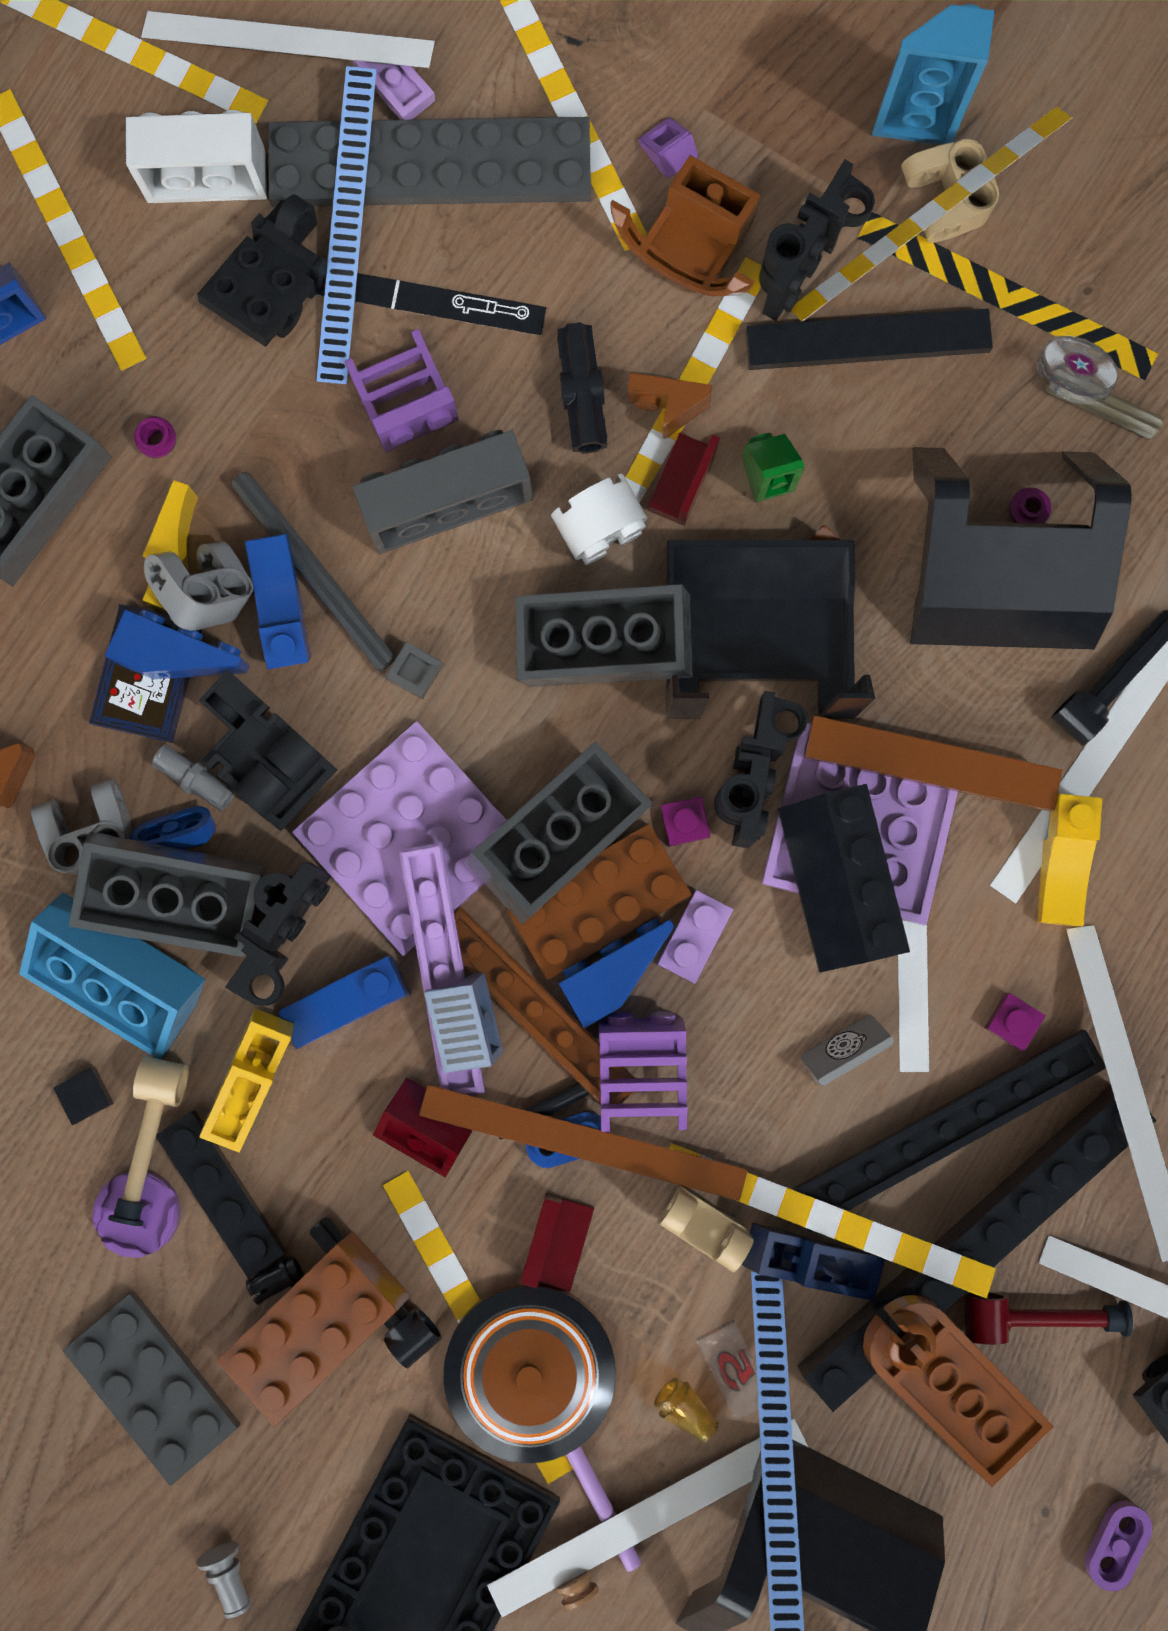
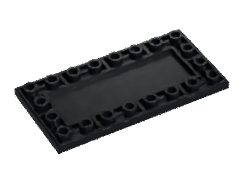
[295,1414,560,1631]

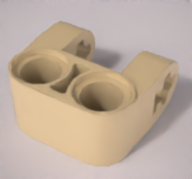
[901,139,999,243]
[658,1185,754,1273]

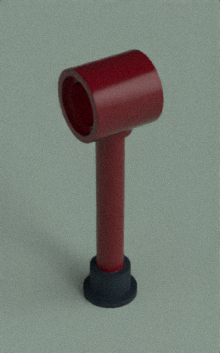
[964,1292,1133,1345]

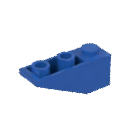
[105,609,249,680]
[559,918,674,1028]

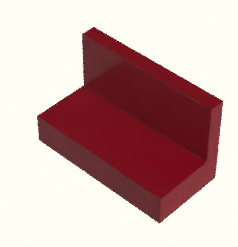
[647,433,720,526]
[373,1077,473,1178]
[520,1193,594,1292]

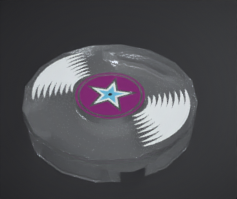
[1036,336,1119,404]

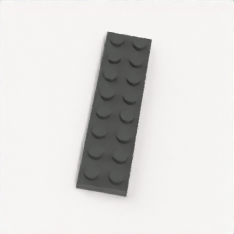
[269,117,591,207]

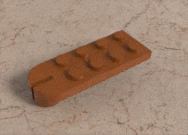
[863,1295,1054,1487]

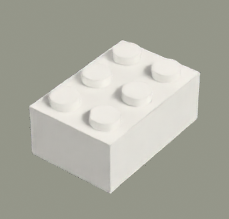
[126,110,267,203]

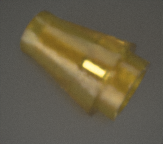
[654,1378,719,1443]

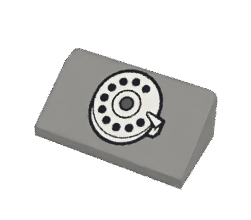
[801,1015,894,1086]

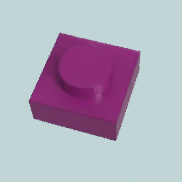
[660,797,711,847]
[984,993,1046,1051]

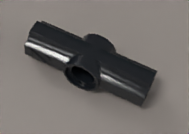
[557,322,607,454]

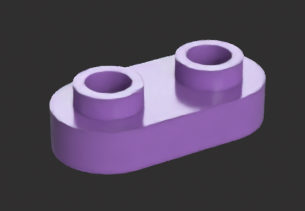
[1085,1500,1152,1591]

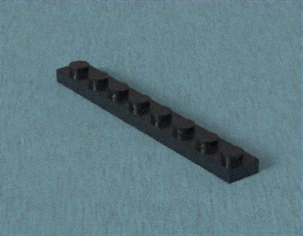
[792,1030,1106,1232]

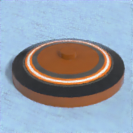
[443,1284,616,1463]

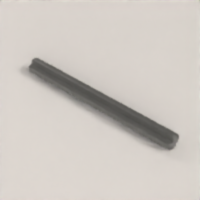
[231,472,395,671]

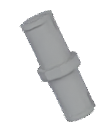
[152,744,235,812]

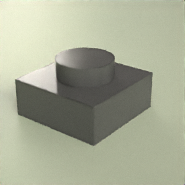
[386,642,444,700]

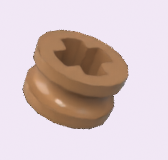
[555,1570,599,1610]

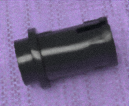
[246,1256,304,1305]

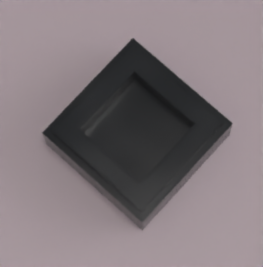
[53,1067,114,1125]

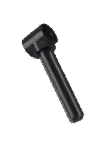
[1051,610,1168,746]
[310,1216,442,1369]

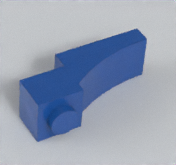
[245,533,312,669]

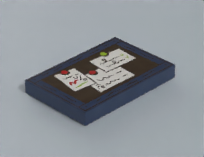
[89,604,202,743]

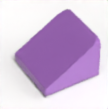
[638,117,698,178]

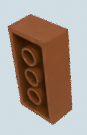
[217,1231,411,1428]

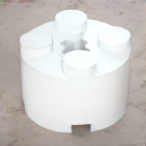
[551,474,648,565]

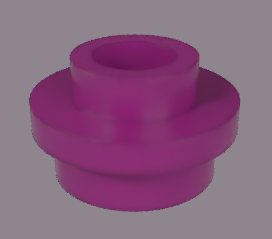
[134,417,176,458]
[1009,487,1051,523]

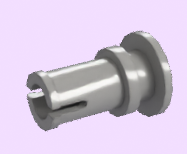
[196,1541,251,1619]

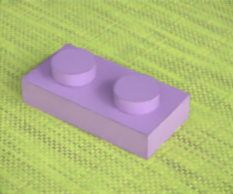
[353,35,436,120]
[657,890,734,984]

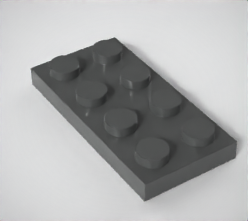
[63,1291,241,1486]

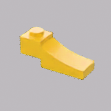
[143,480,198,615]
[1037,794,1103,927]
[200,1008,294,1153]

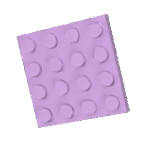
[292,721,507,956]
[761,723,958,925]

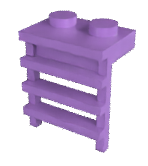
[344,329,459,453]
[599,1011,687,1132]

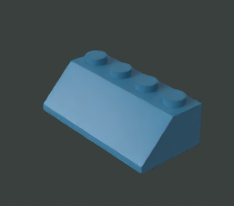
[871,4,995,145]
[19,892,205,1060]

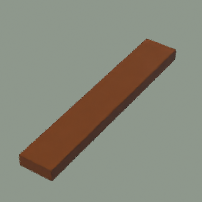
[804,715,1063,812]
[454,906,635,1104]

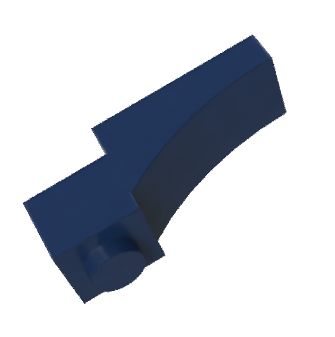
[742,1223,885,1301]

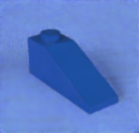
[278,956,411,1049]

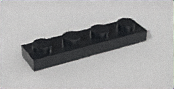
[156,1110,287,1279]

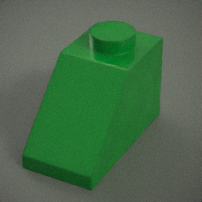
[741,433,805,503]

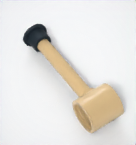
[108,1056,189,1226]

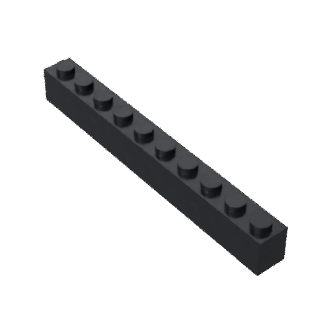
[797,1085,1157,1412]

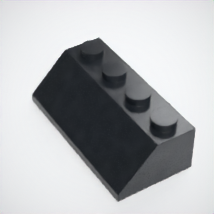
[777,784,910,973]

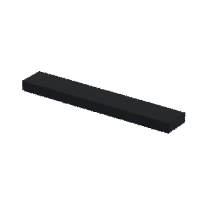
[745,308,993,370]

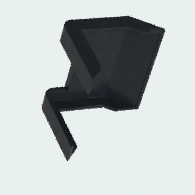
[910,447,1132,650]
[666,540,875,719]
[675,1439,945,1631]

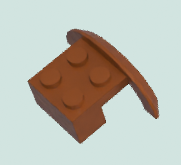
[610,155,761,297]

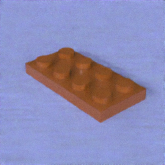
[505,824,692,981]

